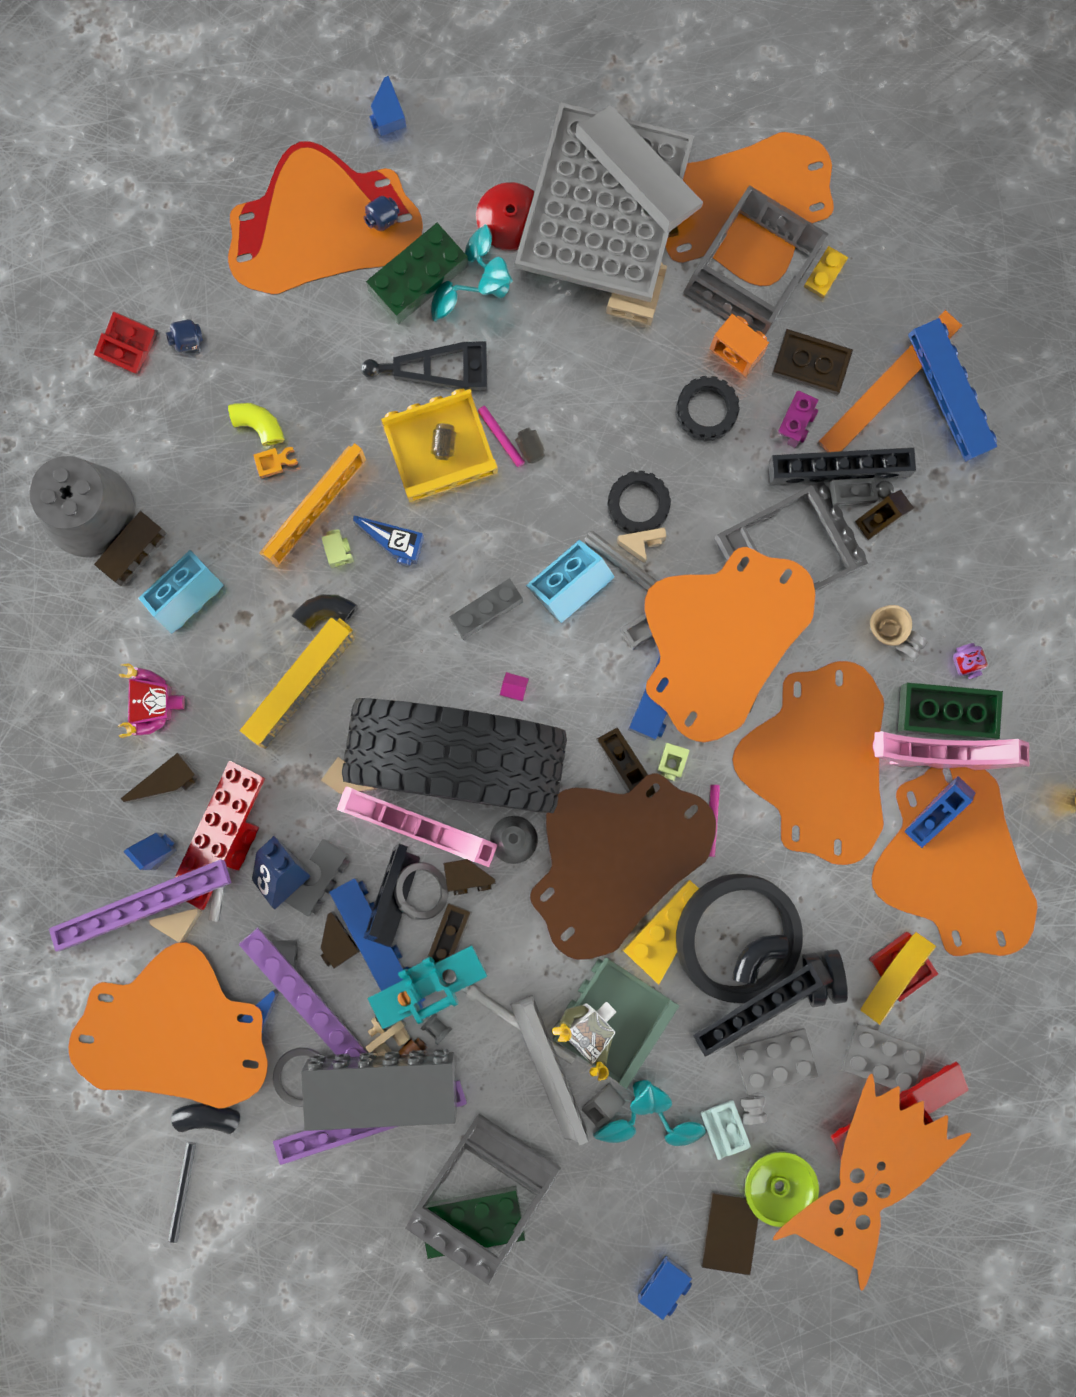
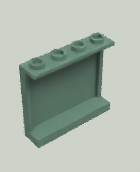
[551,957,679,1089]

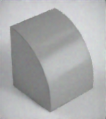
[582,1084,626,1128]

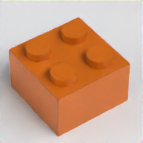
[710,314,769,377]

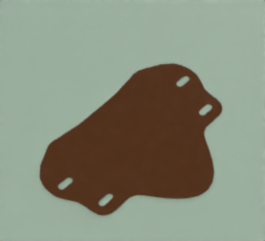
[530,773,716,960]

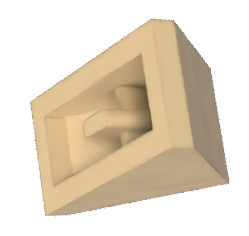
[149,908,202,943]

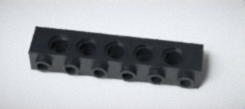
[768,447,916,485]
[693,960,833,1057]

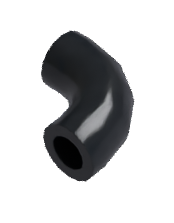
[292,594,358,630]
[732,935,788,984]
[171,1103,240,1134]

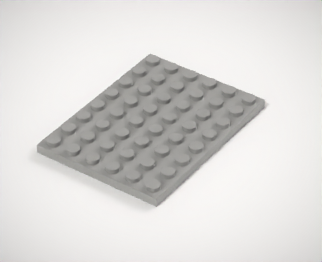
[514,102,694,302]

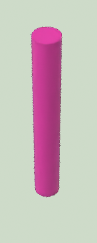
[478,405,525,467]
[709,784,720,857]

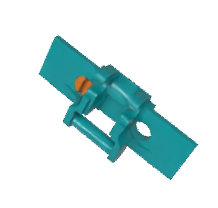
[367,945,488,1029]

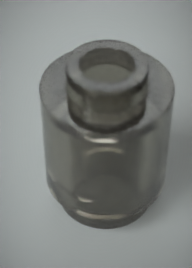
[431,423,456,460]
[515,428,546,465]

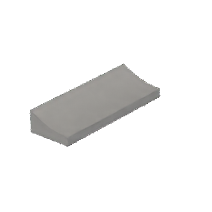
[576,105,703,233]
[510,995,589,1146]

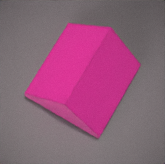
[500,672,529,701]

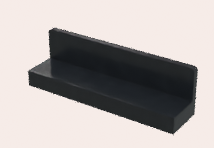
[363,843,420,947]

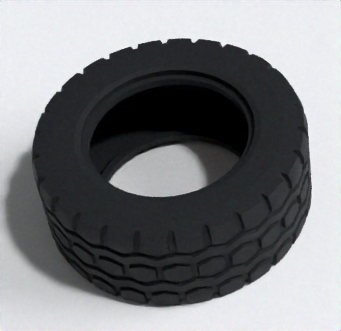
[342,698,567,813]

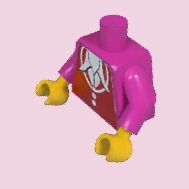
[118,664,185,738]

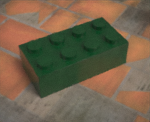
[366,222,469,325]
[898,682,1003,741]
[425,1186,525,1259]

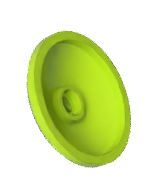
[745,1151,819,1227]

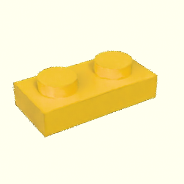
[804,246,848,298]

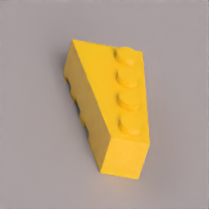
[622,880,699,985]

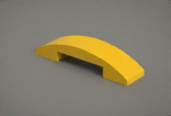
[860,932,937,1025]

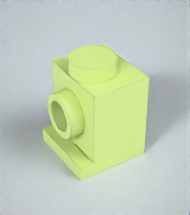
[321,529,354,568]
[657,743,690,781]

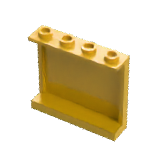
[381,389,498,503]

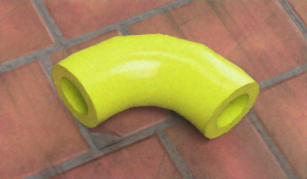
[228,403,285,446]

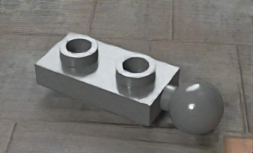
[828,478,894,506]

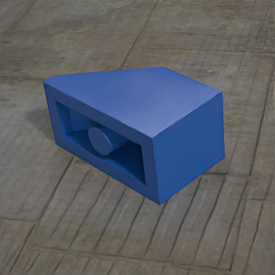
[369,76,406,136]

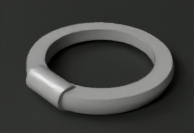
[394,862,448,920]
[273,1048,320,1107]

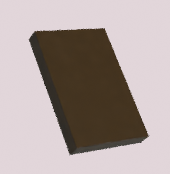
[772,329,853,395]
[701,1192,759,1275]

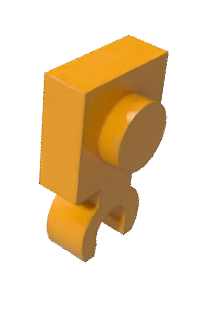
[253,447,298,479]

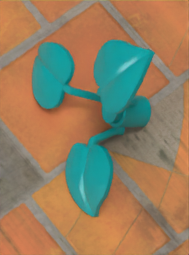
[431,224,513,322]
[593,1080,707,1146]

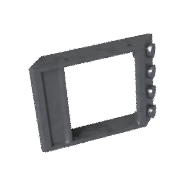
[683,185,828,335]
[714,482,869,592]
[405,1114,561,1285]

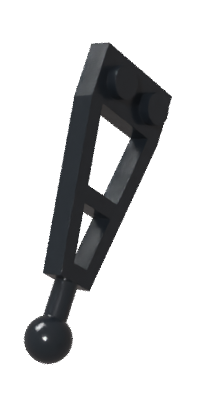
[361,341,487,390]

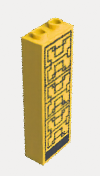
[239,617,355,749]

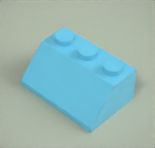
[526,540,615,623]
[139,550,224,634]

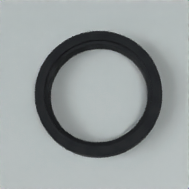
[676,874,803,1003]

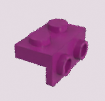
[778,391,819,448]

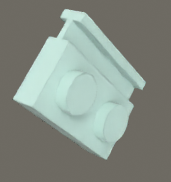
[700,1100,751,1160]

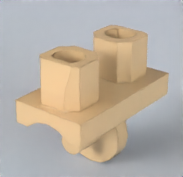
[365,1017,410,1056]

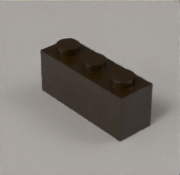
[94,510,166,586]
[427,903,472,980]

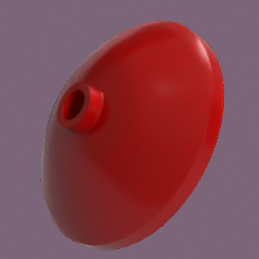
[476,182,535,251]

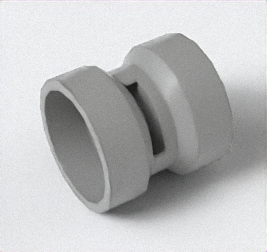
[894,630,928,662]
[740,1096,767,1125]

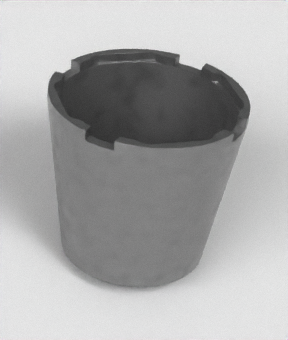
[29,456,135,557]

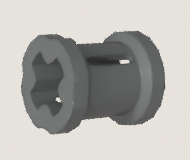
[420,1013,452,1045]

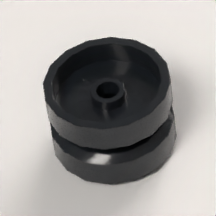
[802,949,848,1007]

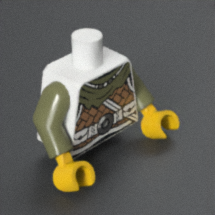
[552,1002,616,1081]

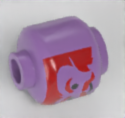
[953,643,988,679]

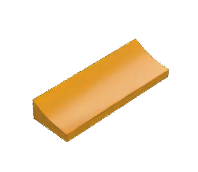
[259,443,366,567]

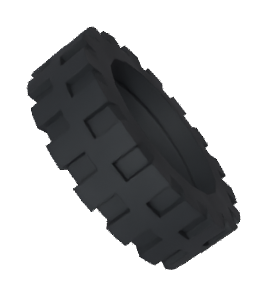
[676,376,740,441]
[607,471,671,534]

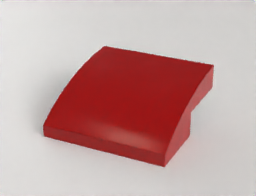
[94,312,158,374]
[869,932,938,1002]

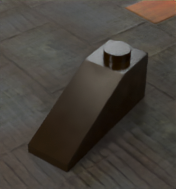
[597,727,656,797]
[120,753,199,803]

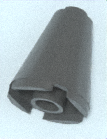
[490,816,538,864]

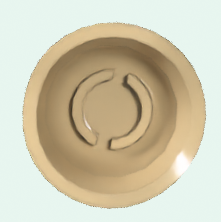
[870,605,912,646]

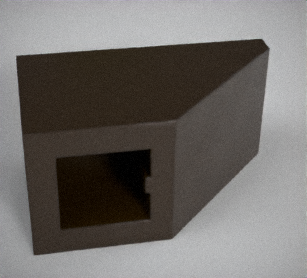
[443,859,496,896]

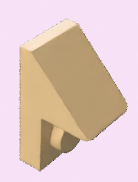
[617,528,667,563]

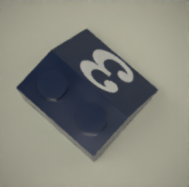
[252,836,311,910]

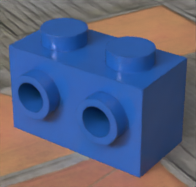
[637,1256,692,1320]

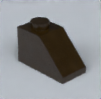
[855,489,914,540]
[320,911,360,968]

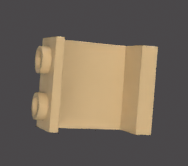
[606,262,667,326]

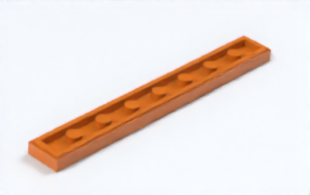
[818,310,962,452]

